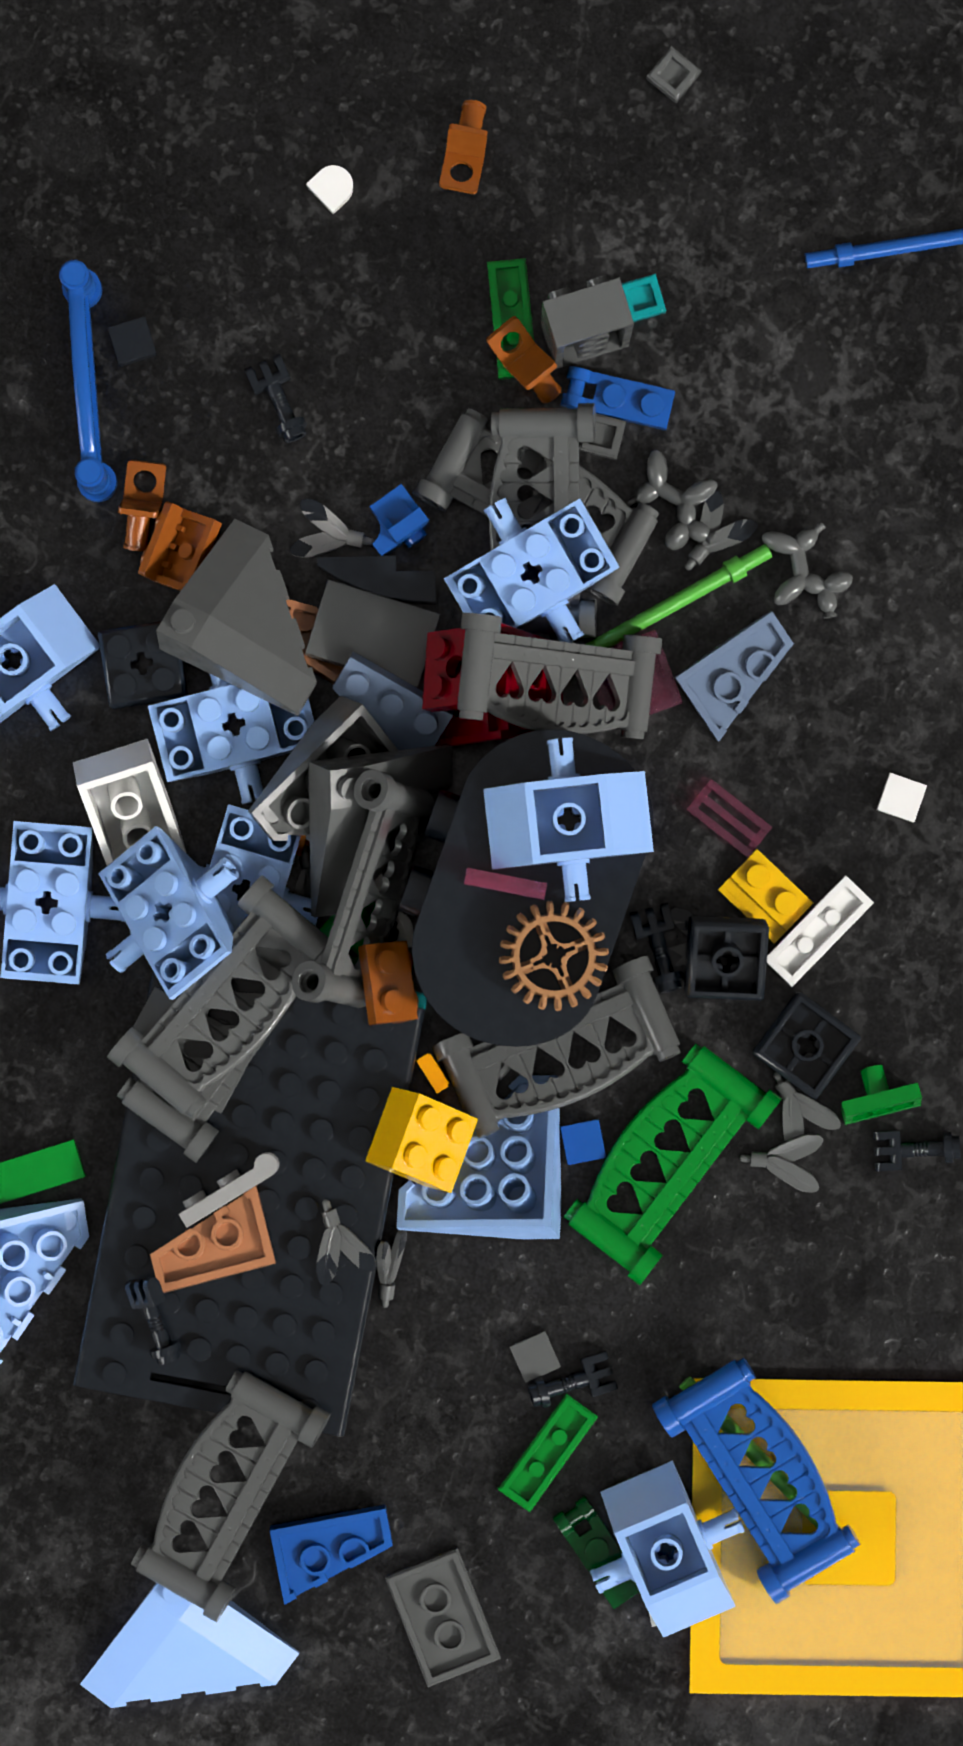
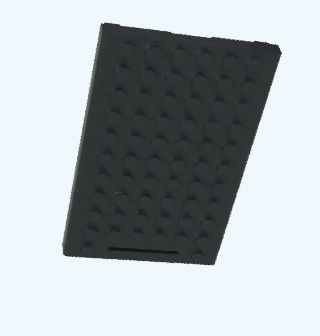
[73,970,425,1436]

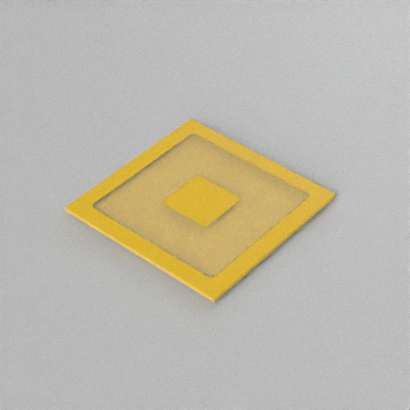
[689,1378,963,1697]

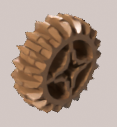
[499,901,609,1011]

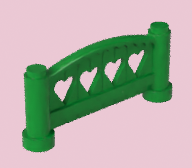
[563,1043,782,1286]

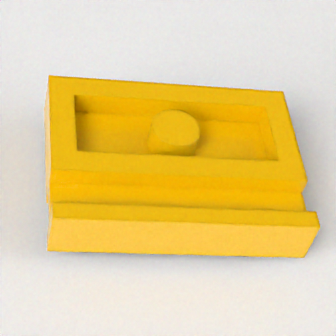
[718,849,813,944]

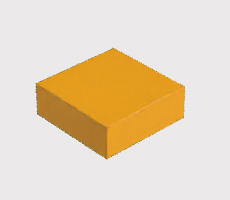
[416,1053,449,1094]

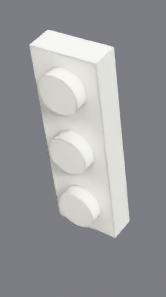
[767,875,874,987]

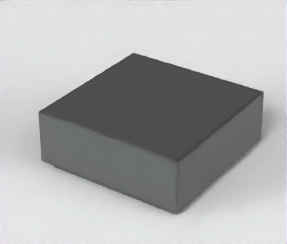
[646,46,701,103]
[579,414,626,460]
[509,1330,561,1383]

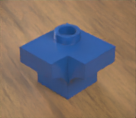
[370,484,429,556]

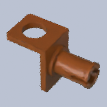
[439,100,488,194]
[486,316,561,403]
[118,459,166,551]

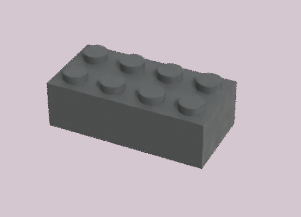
[540,275,634,370]

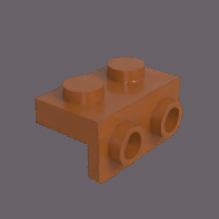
[138,501,222,591]
[358,940,418,1025]

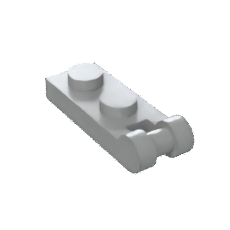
[179,1152,280,1227]

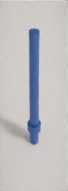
[805,228,963,269]

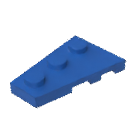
[269,1504,393,1605]

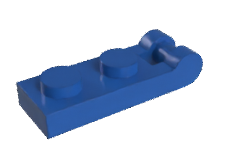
[560,366,675,430]

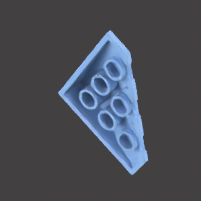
[397,1075,561,1239]
[0,1198,89,1364]
[80,1583,300,1708]

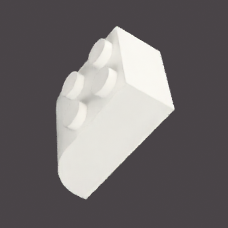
[73,739,186,866]

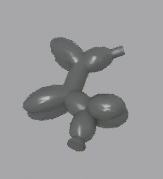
[625,450,717,550]
[762,522,853,619]

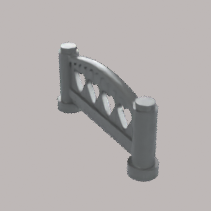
[489,403,598,638]
[412,408,659,606]
[457,613,662,740]
[292,769,435,1008]
[107,875,329,1118]
[117,917,315,1163]
[432,956,681,1138]
[131,1370,331,1623]

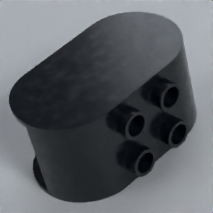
[399,730,654,1047]

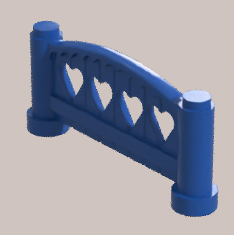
[59,260,117,502]
[652,1358,861,1604]

